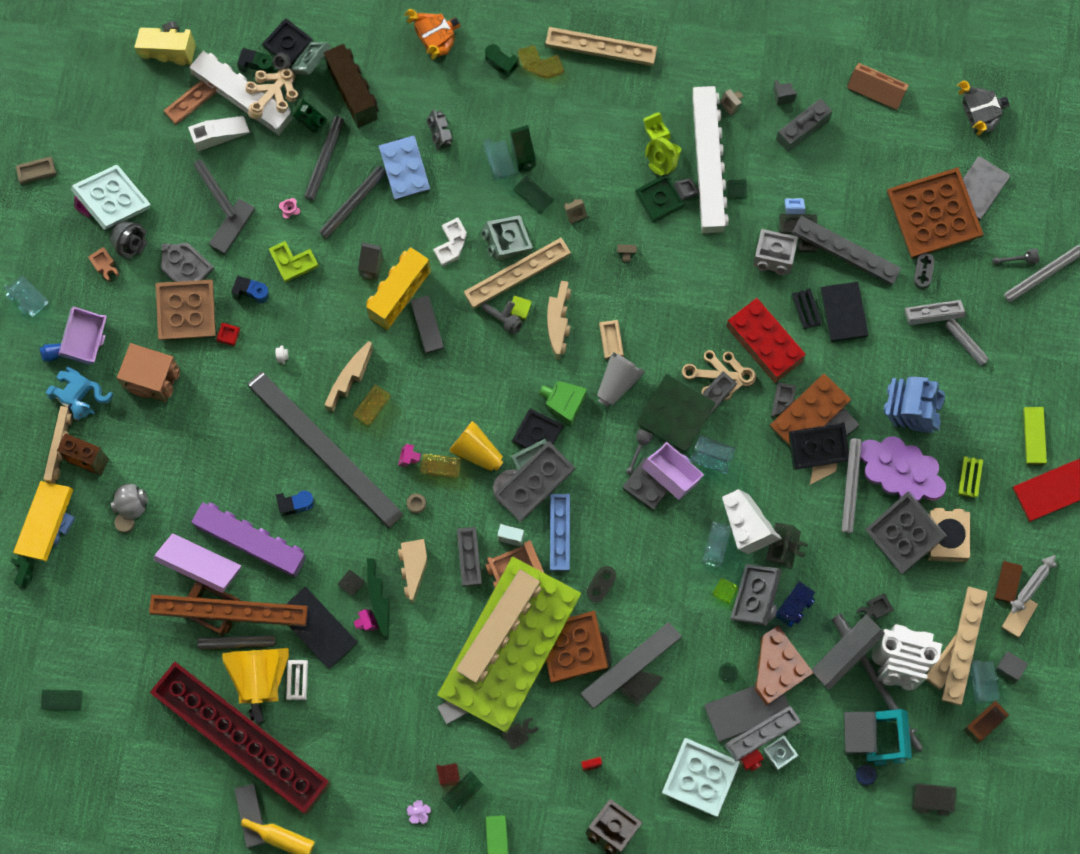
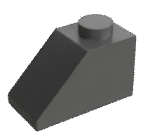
[358,242,384,280]

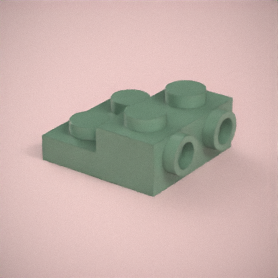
[481,215,533,261]

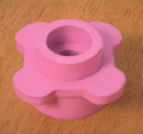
[279,198,300,219]

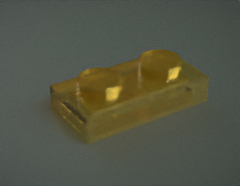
[353,384,391,427]
[420,453,461,478]

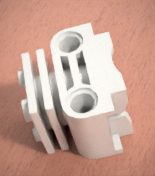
[872,624,942,691]

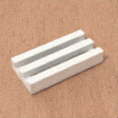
[286,660,308,701]

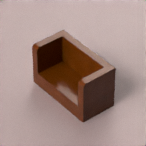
[964,700,1009,744]

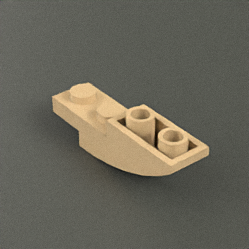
[547,281,571,360]

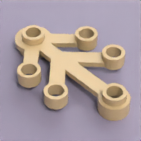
[245,69,298,119]
[682,350,756,401]

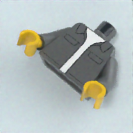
[957,80,1009,136]

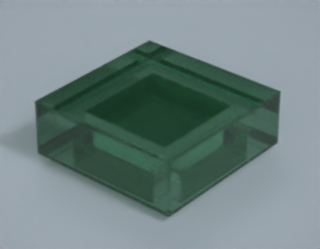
[727,179,748,200]

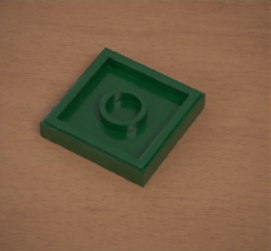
[635,174,686,223]

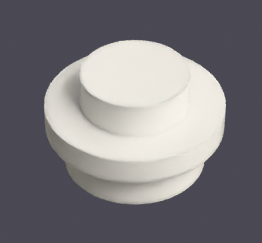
[276,345,289,365]

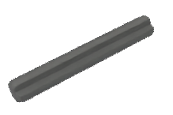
[194,160,237,220]
[198,635,276,650]

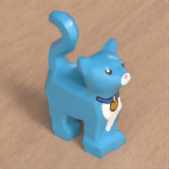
[45,366,113,421]

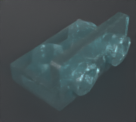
[4,275,49,317]

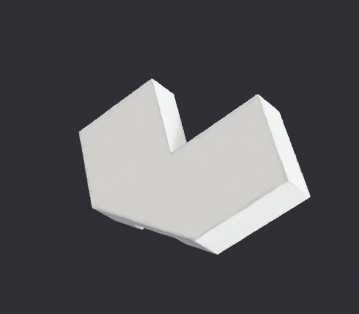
[433,218,467,267]

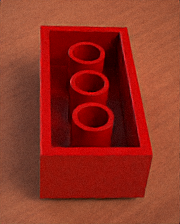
[726,298,806,383]

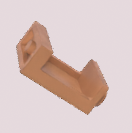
[485,540,544,588]

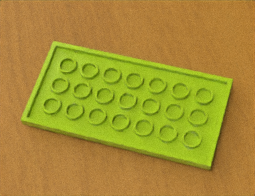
[437,556,582,733]

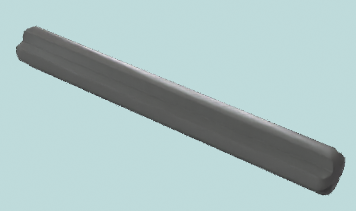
[304,116,344,201]
[319,166,386,238]

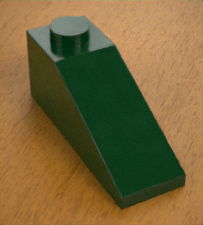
[510,125,536,171]

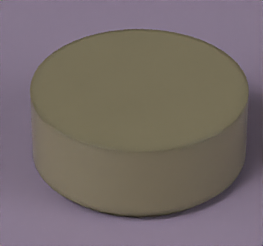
[407,494,426,514]
[115,514,135,533]

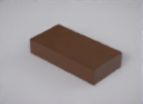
[994,561,1023,603]

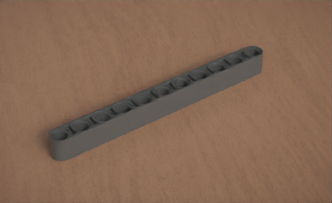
[247,371,404,529]

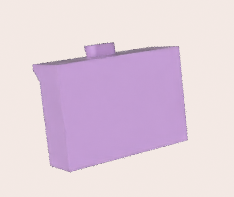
[58,306,107,365]
[642,442,704,500]

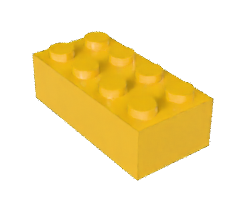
[366,247,431,331]

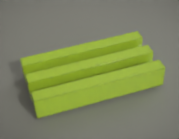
[958,456,983,498]

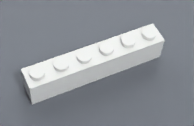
[190,51,292,136]

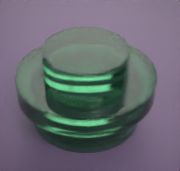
[718,663,738,683]

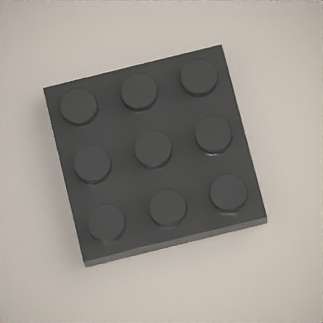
[865,491,947,574]

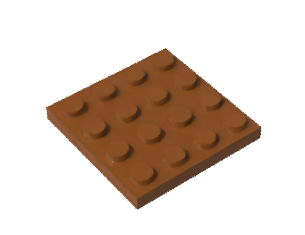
[887,167,984,259]

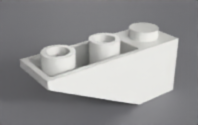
[188,116,250,152]

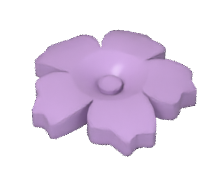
[406,800,431,824]

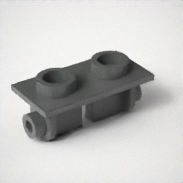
[427,109,453,151]

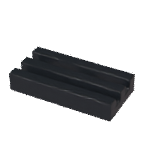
[792,288,822,330]

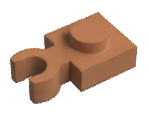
[88,247,119,282]

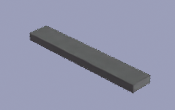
[580,622,682,710]

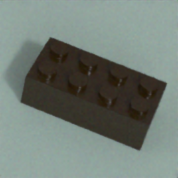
[324,43,379,128]

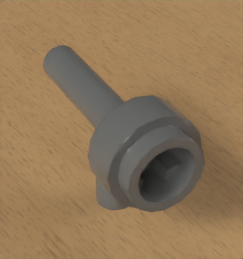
[482,300,523,335]

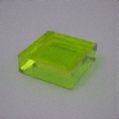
[712,577,739,604]

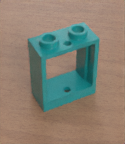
[867,709,912,766]

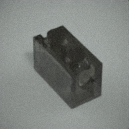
[912,783,956,816]

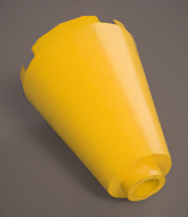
[449,421,503,471]

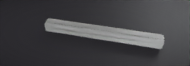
[1004,245,1080,302]
[842,438,862,533]

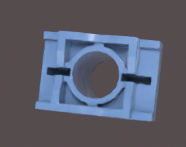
[884,377,945,433]

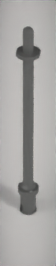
[831,613,923,752]

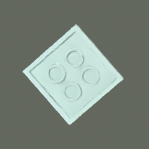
[71,165,151,230]
[662,738,740,817]

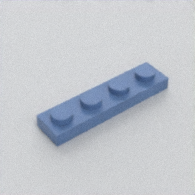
[550,494,570,571]

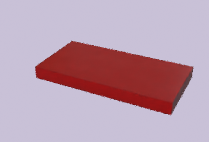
[1013,459,1080,522]

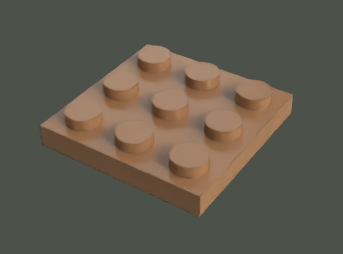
[156,280,216,340]

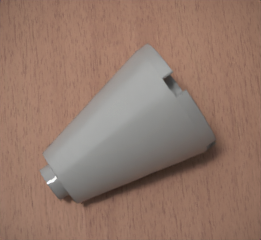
[597,352,645,407]

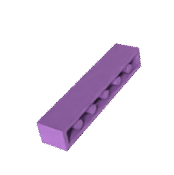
[191,502,306,578]

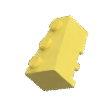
[135,28,196,65]

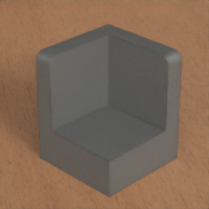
[773,80,797,105]
[995,651,1028,683]

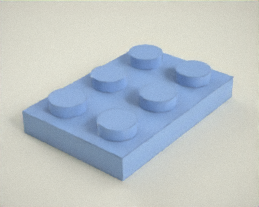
[379,136,430,200]

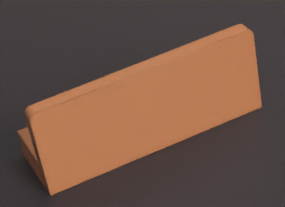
[847,63,909,109]

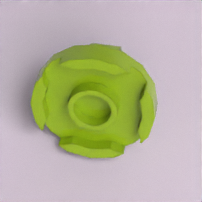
[645,138,681,175]

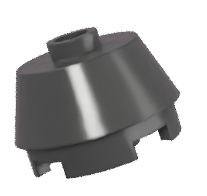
[110,222,147,259]

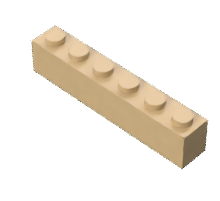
[456,569,542,684]

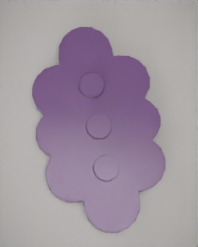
[860,437,946,501]

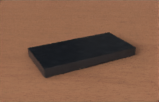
[286,586,358,670]

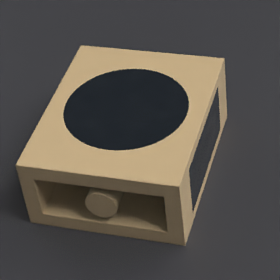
[928,508,970,562]

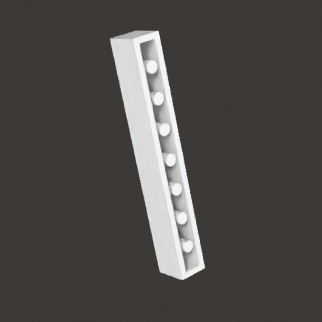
[692,86,728,233]

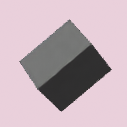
[844,712,877,756]

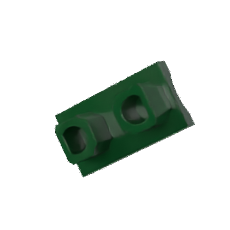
[291,99,327,133]

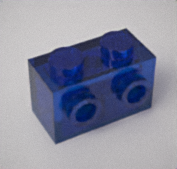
[775,581,816,628]

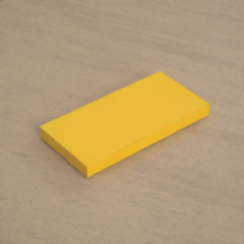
[13,481,74,562]

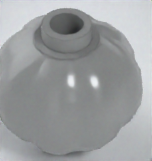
[111,484,149,519]

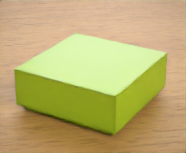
[510,296,532,320]

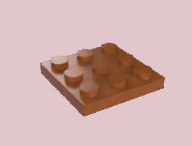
[546,611,609,683]

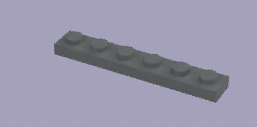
[791,216,901,286]

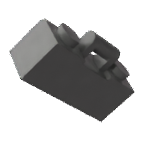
[776,99,832,152]

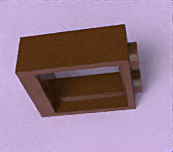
[57,433,109,476]
[186,581,240,637]

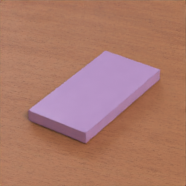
[153,533,241,593]

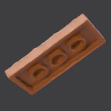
[770,373,851,446]

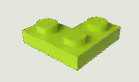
[269,241,319,283]

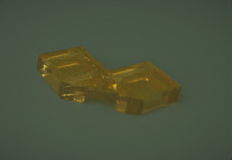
[517,44,564,79]

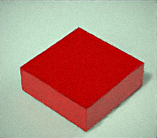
[216,323,241,347]
[581,757,602,771]

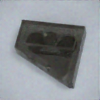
[618,671,663,707]

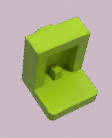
[643,112,671,141]

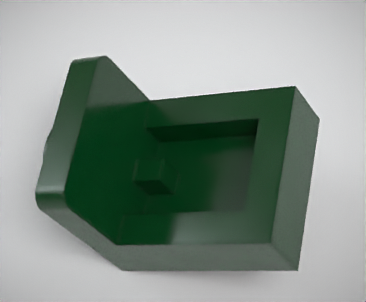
[10,557,34,589]

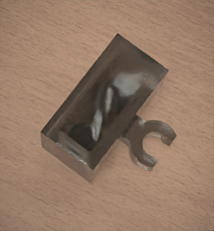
[766,523,808,569]

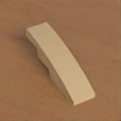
[325,341,373,412]

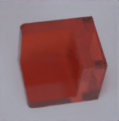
[436,763,461,787]

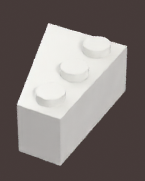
[722,489,782,554]

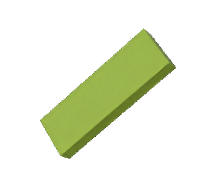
[1023,407,1047,464]

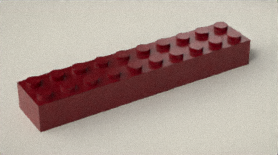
[150,661,331,816]

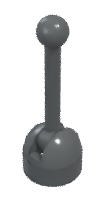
[992,248,1039,265]
[626,429,653,475]

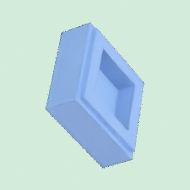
[785,198,805,214]

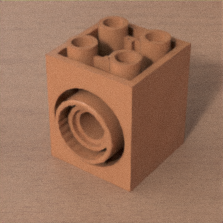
[117,343,180,402]

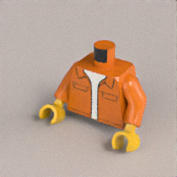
[404,9,461,60]

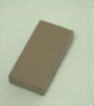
[16,156,57,185]

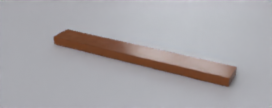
[149,594,308,627]

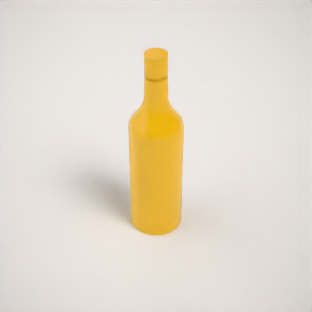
[241,818,315,854]

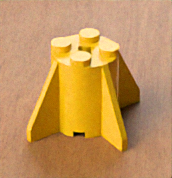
[222,648,289,704]

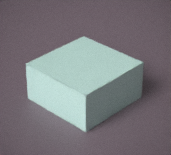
[497,524,524,547]
[763,735,798,771]

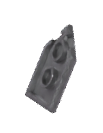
[161,243,214,282]

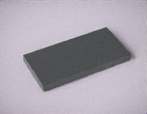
[494,441,576,523]
[812,614,885,690]
[704,685,789,743]

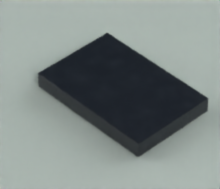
[821,281,869,342]
[788,422,849,470]

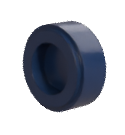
[856,765,876,786]

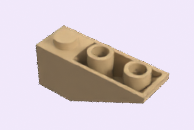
[398,539,428,603]

